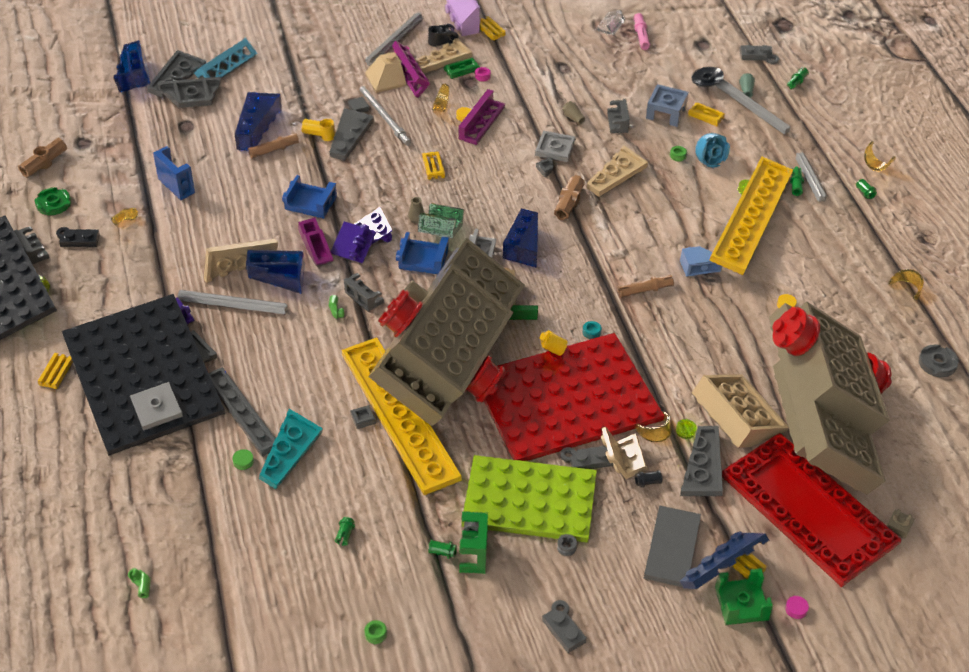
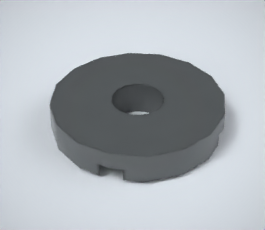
[919,344,959,377]

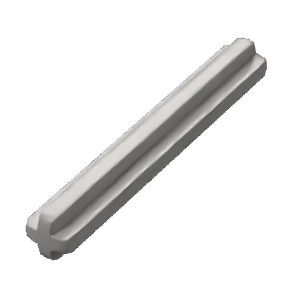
[795,152,827,202]

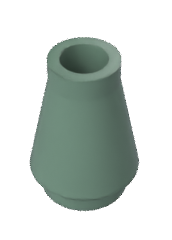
[739,73,755,97]

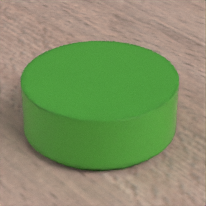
[670,146,687,161]
[232,449,254,470]
[364,620,387,644]

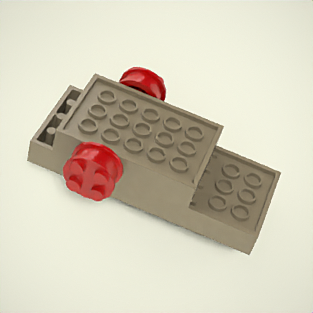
[368,237,525,426]
[769,302,892,495]

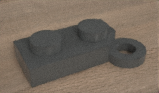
[739,45,779,64]
[560,446,613,469]
[542,600,587,653]

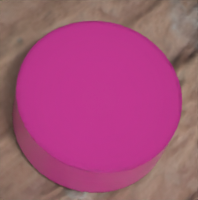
[475,67,491,81]
[785,596,809,619]

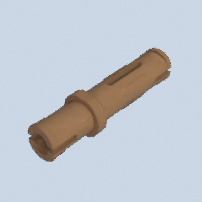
[248,133,299,158]
[617,274,674,298]

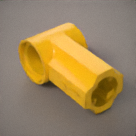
[301,119,336,141]
[539,330,568,356]

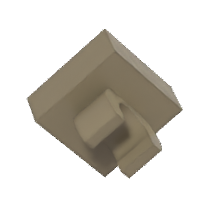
[887,509,915,538]

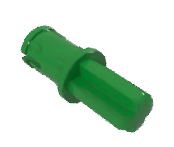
[787,67,809,90]
[790,166,804,196]

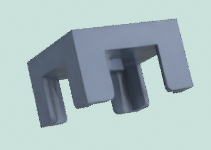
[646,84,689,127]

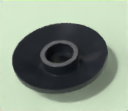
[691,67,724,87]

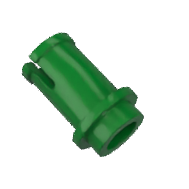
[856,179,877,199]
[335,517,356,546]
[428,540,457,559]

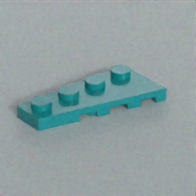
[259,408,323,489]

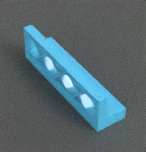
[194,38,257,78]

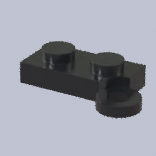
[56,227,100,247]

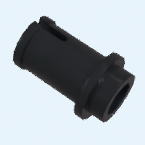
[634,470,662,488]

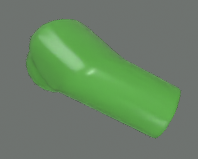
[328,295,345,319]
[128,568,151,599]

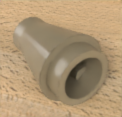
[562,101,586,125]
[408,197,425,223]

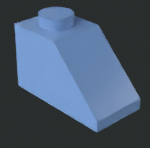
[680,246,722,277]

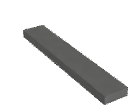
[209,367,275,457]

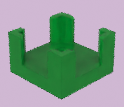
[459,511,488,574]
[715,568,773,625]

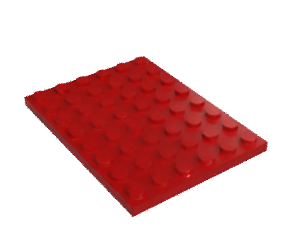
[484,333,664,461]

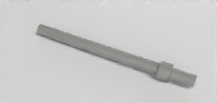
[360,86,411,145]

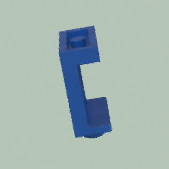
[153,146,195,201]
[282,175,337,219]
[396,232,449,275]

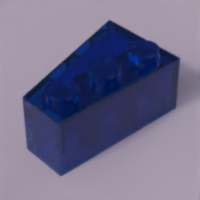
[113,40,151,93]
[502,208,538,268]
[246,250,305,294]

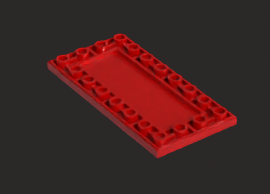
[721,433,902,587]

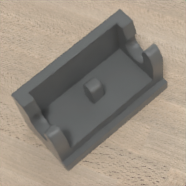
[607,99,630,133]
[14,227,49,265]
[344,273,384,312]

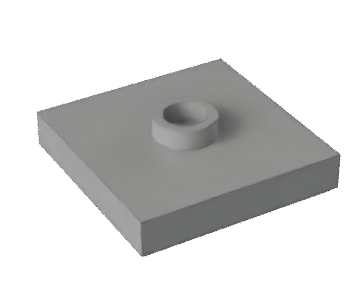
[535,130,576,162]
[130,382,182,431]

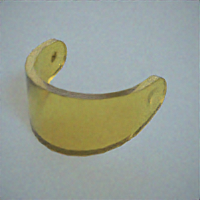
[432,83,449,112]
[864,141,896,171]
[889,269,924,300]
[635,411,671,442]

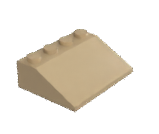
[692,374,789,448]

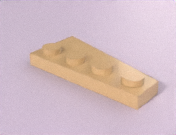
[416,38,472,73]
[587,145,648,197]
[204,239,278,283]

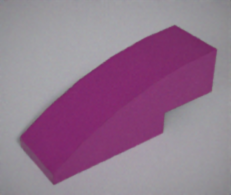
[298,217,334,266]

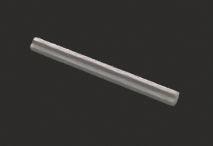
[365,12,423,66]
[716,79,791,134]
[178,290,288,314]

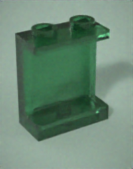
[418,203,464,238]

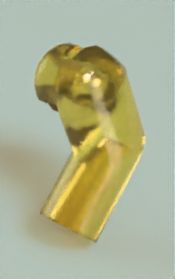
[111,208,138,225]

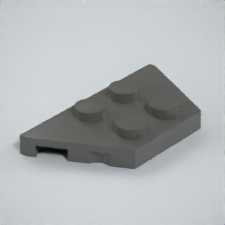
[157,77,221,108]

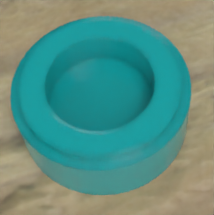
[582,321,602,339]

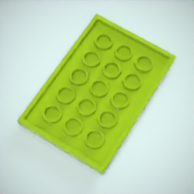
[461,455,597,543]

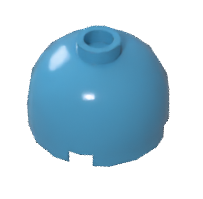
[695,133,730,168]

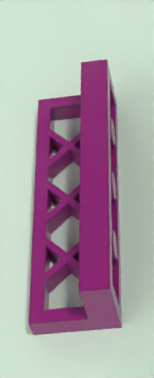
[392,41,431,98]
[458,89,505,145]

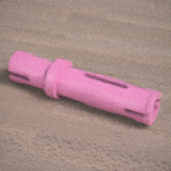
[634,13,650,50]

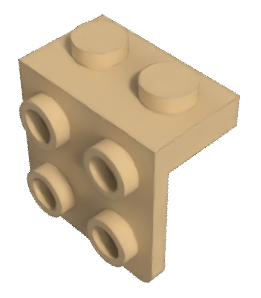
[601,427,648,479]

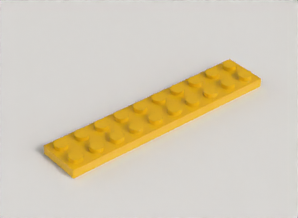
[709,156,793,275]
[341,337,461,495]

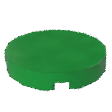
[34,187,71,215]

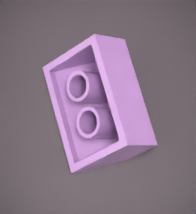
[445,0,480,36]

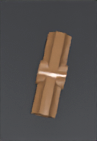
[18,138,67,178]
[554,175,585,220]

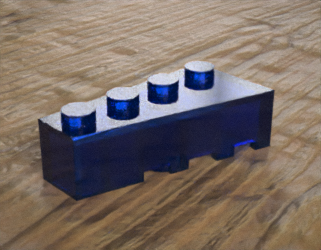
[234,92,282,151]

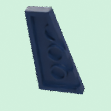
[680,531,770,589]

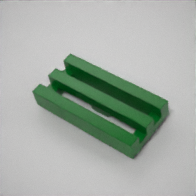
[444,58,480,79]

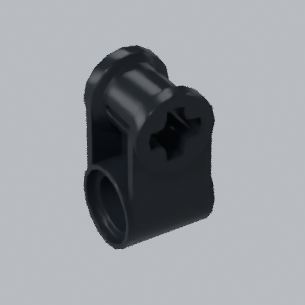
[428,23,459,46]

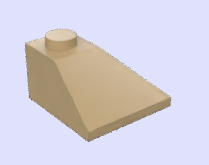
[365,52,406,93]

